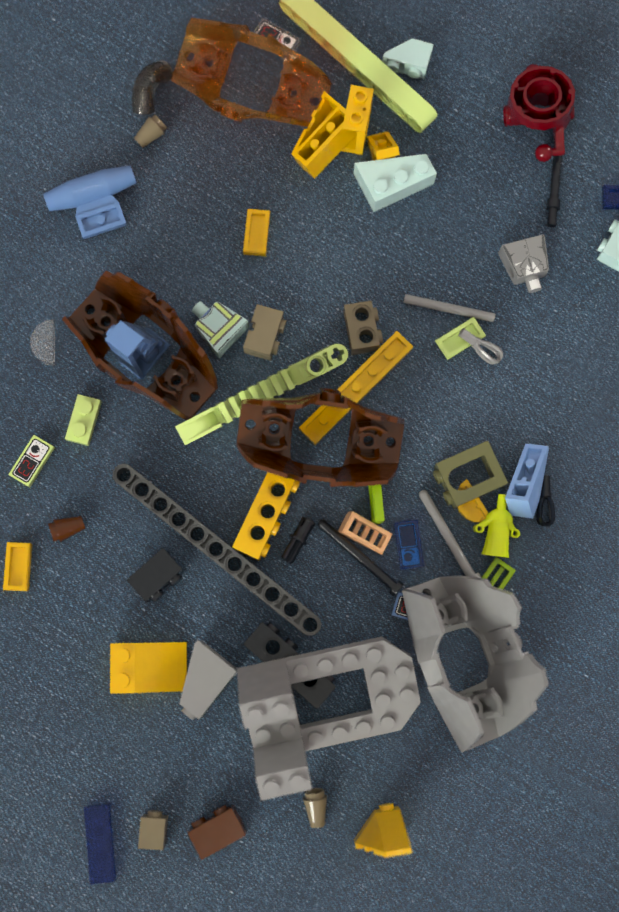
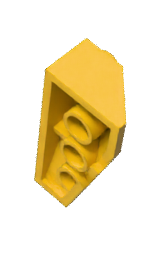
[354,803,412,857]

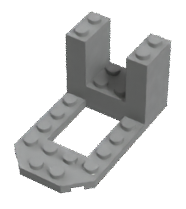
[237,637,421,800]

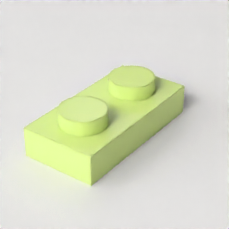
[65,394,102,446]

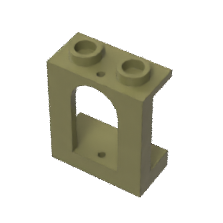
[433,441,508,509]

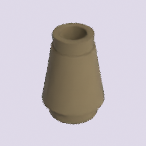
[134,114,167,148]
[303,788,327,828]

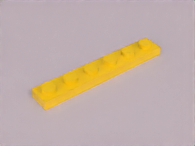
[299,331,414,445]

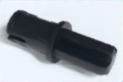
[281,517,315,564]

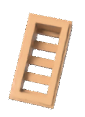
[338,511,393,555]

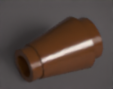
[48,516,85,542]

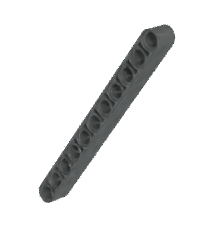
[113,464,321,636]

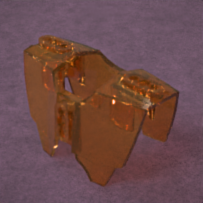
[170,18,332,127]

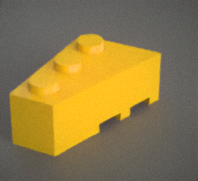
[291,91,357,179]

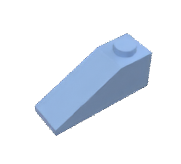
[505,443,549,519]

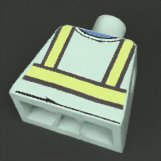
[192,301,249,358]

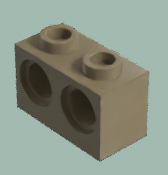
[343,300,383,355]

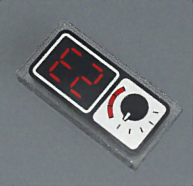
[251,18,301,60]

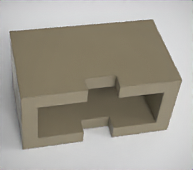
[243,304,287,361]

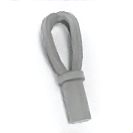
[458,328,503,364]

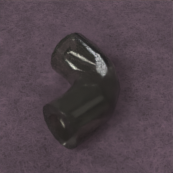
[132,60,172,115]

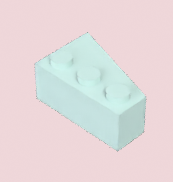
[354,154,437,212]

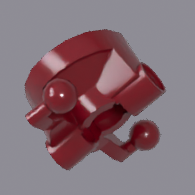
[503,64,575,162]

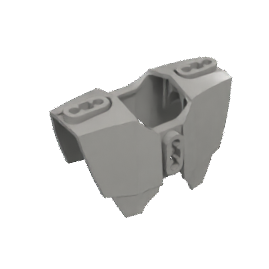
[402,576,549,753]

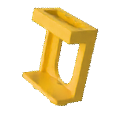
[342,85,374,155]

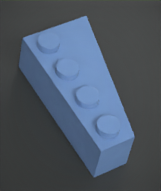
[105,320,171,380]

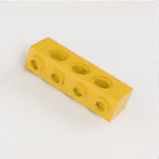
[232,472,301,561]

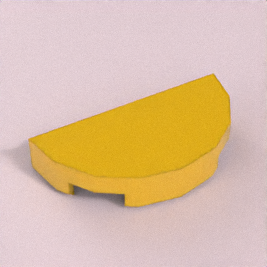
[457,479,489,523]

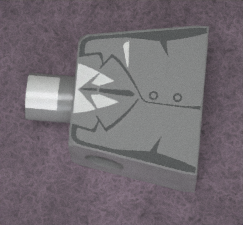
[498,234,549,293]

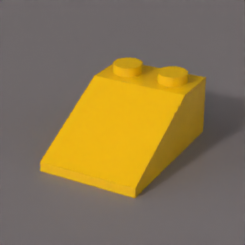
[110,642,187,694]

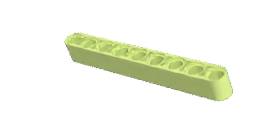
[279,0,437,133]

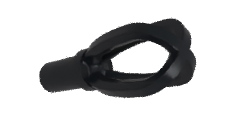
[536,475,555,527]

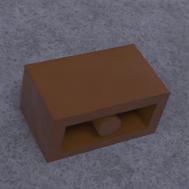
[187,804,247,860]

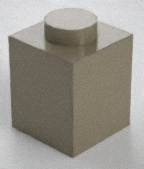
[138,810,168,850]

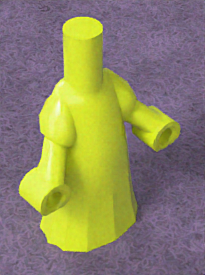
[473,494,520,558]

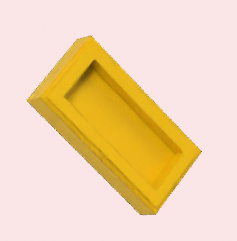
[243,209,270,257]
[3,542,32,591]

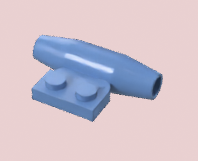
[43,165,136,239]

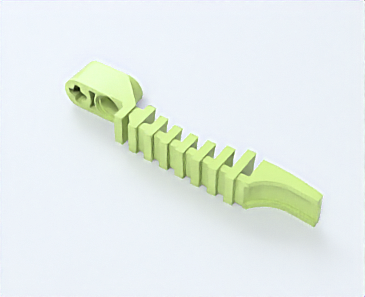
[175,344,348,445]

